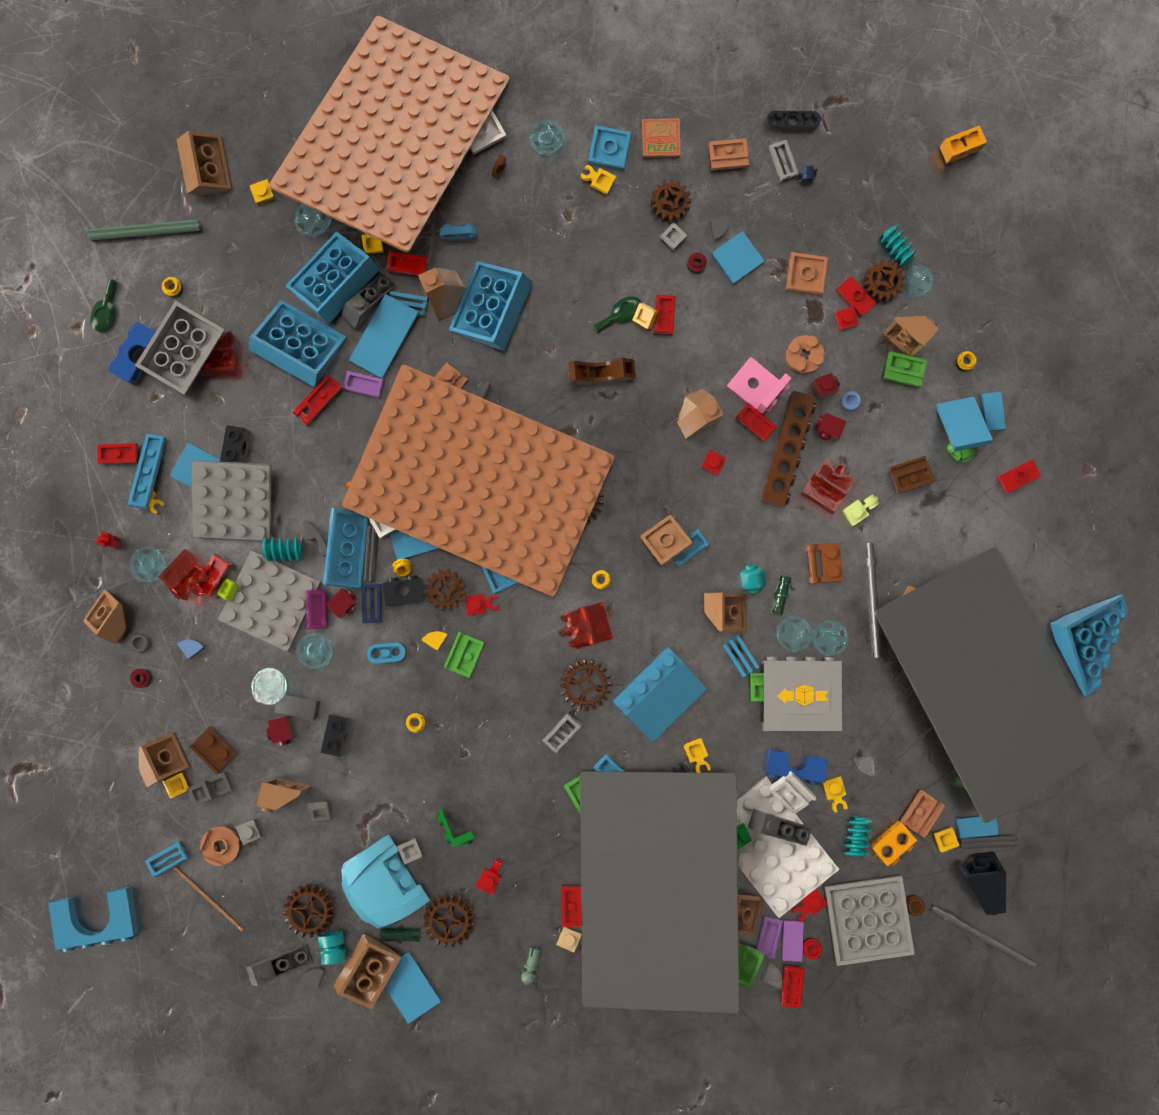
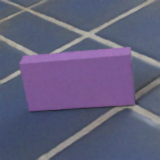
[343,371,385,398]
[756,915,783,959]
[782,920,804,962]

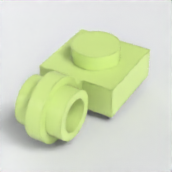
[842,494,880,526]

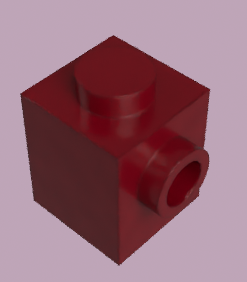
[811,372,840,401]
[815,413,847,441]
[325,588,358,619]
[267,716,295,746]

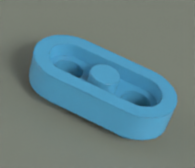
[439,223,477,240]
[367,642,406,664]

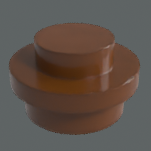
[906,896,925,916]

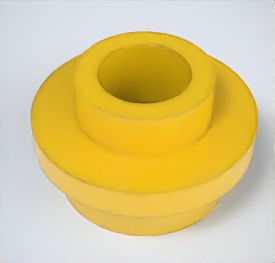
[162,277,181,296]
[957,351,977,370]
[392,559,412,577]
[592,570,611,589]
[406,713,425,733]

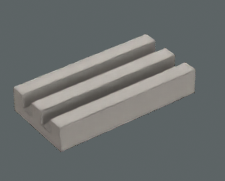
[768,140,799,182]

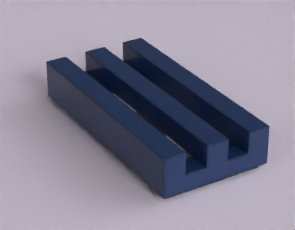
[362,584,382,623]

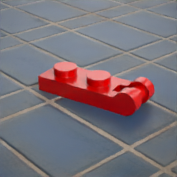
[293,374,343,426]

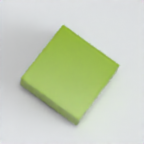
[217,577,240,602]

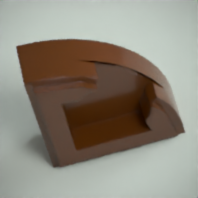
[491,154,507,179]

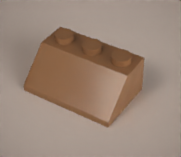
[177,131,231,195]
[883,316,939,356]
[256,778,311,813]
[334,934,401,1010]

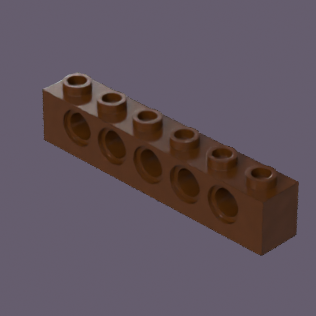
[760,390,817,508]

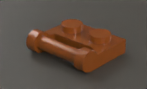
[805,543,843,584]

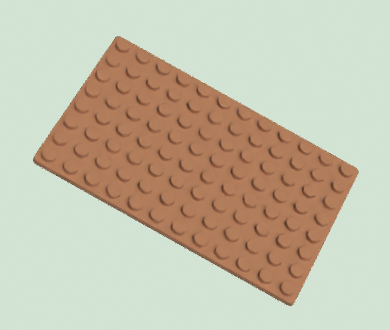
[270,16,509,252]
[342,365,614,596]

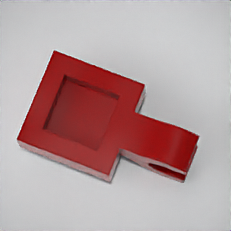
[96,531,122,550]
[475,858,503,895]

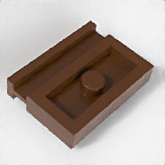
[888,455,935,494]
[189,726,238,774]

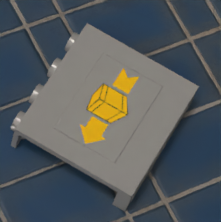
[762,657,842,731]

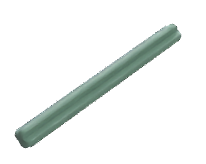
[87,219,201,240]

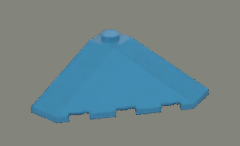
[1051,594,1128,696]

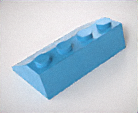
[286,231,380,324]
[449,261,533,351]
[249,300,346,387]
[613,647,707,743]

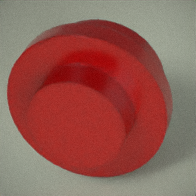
[803,939,822,959]

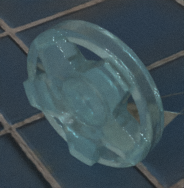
[529,119,565,155]
[294,203,330,237]
[901,262,933,298]
[129,547,166,583]
[776,616,813,652]
[812,620,849,656]
[296,633,333,669]
[251,668,286,705]

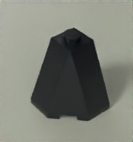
[961,852,1006,915]

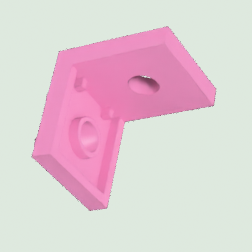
[726,357,791,414]

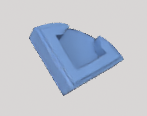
[177,640,205,659]

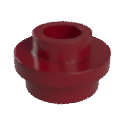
[688,253,707,272]
[130,669,150,688]

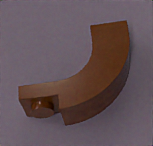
[568,358,636,385]

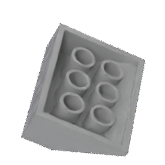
[135,301,225,395]

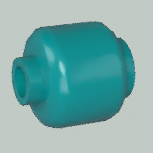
[740,564,766,593]

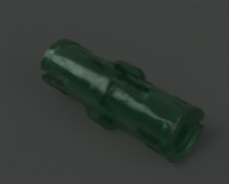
[771,575,792,615]
[380,927,420,943]

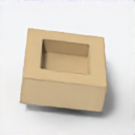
[556,927,582,952]

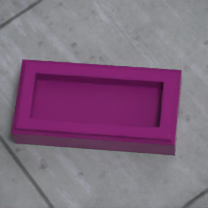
[306,589,327,629]

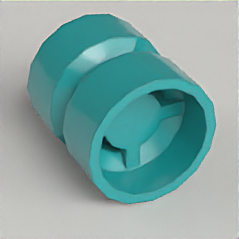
[318,931,347,965]

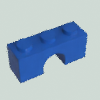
[109,321,156,385]
[764,749,828,785]

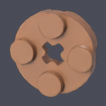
[786,335,824,374]
[200,826,241,866]

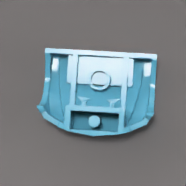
[341,834,430,929]

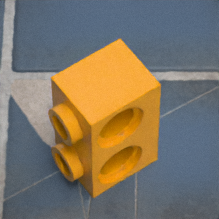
[940,125,987,164]
[870,821,917,866]

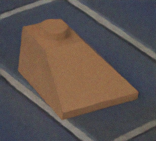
[83,589,126,644]
[704,592,747,632]
[139,733,189,787]
[738,894,763,936]

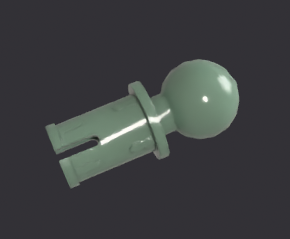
[521,947,542,986]

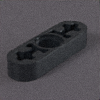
[766,111,821,131]

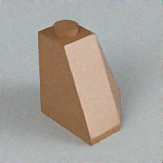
[418,267,465,321]
[677,389,724,439]

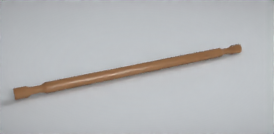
[173,867,244,932]

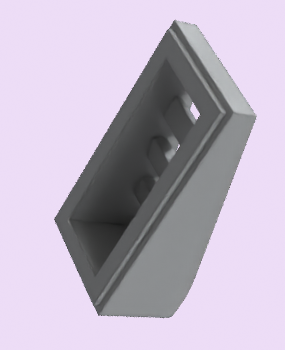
[542,711,583,754]

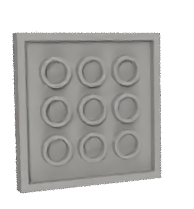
[192,460,271,541]
[218,550,321,652]
[824,875,915,966]

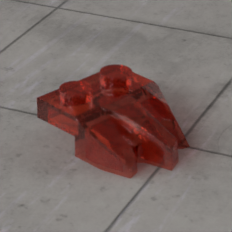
[199,331,239,377]
[801,458,853,515]
[158,549,209,601]
[558,602,613,649]

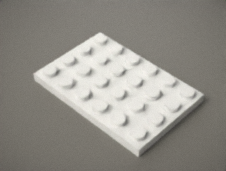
[737,777,839,918]

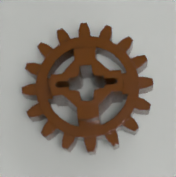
[650,179,692,222]
[864,259,906,301]
[424,569,466,610]

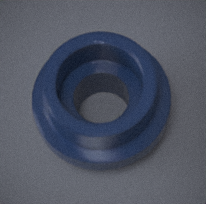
[799,165,818,179]

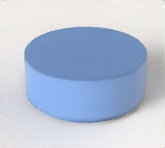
[841,391,861,411]

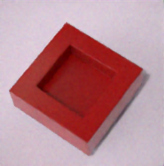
[834,306,859,331]
[701,450,727,476]

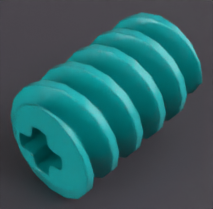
[880,224,917,268]
[262,537,304,562]
[844,815,874,858]

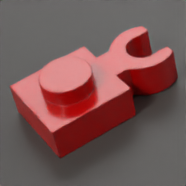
[465,594,499,615]
[791,889,827,922]

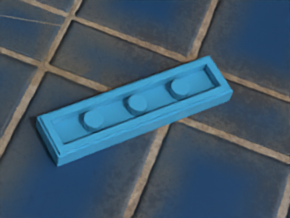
[127,433,166,510]

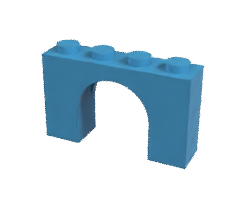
[48,886,139,952]

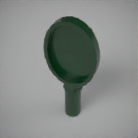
[90,279,116,332]
[594,296,642,332]

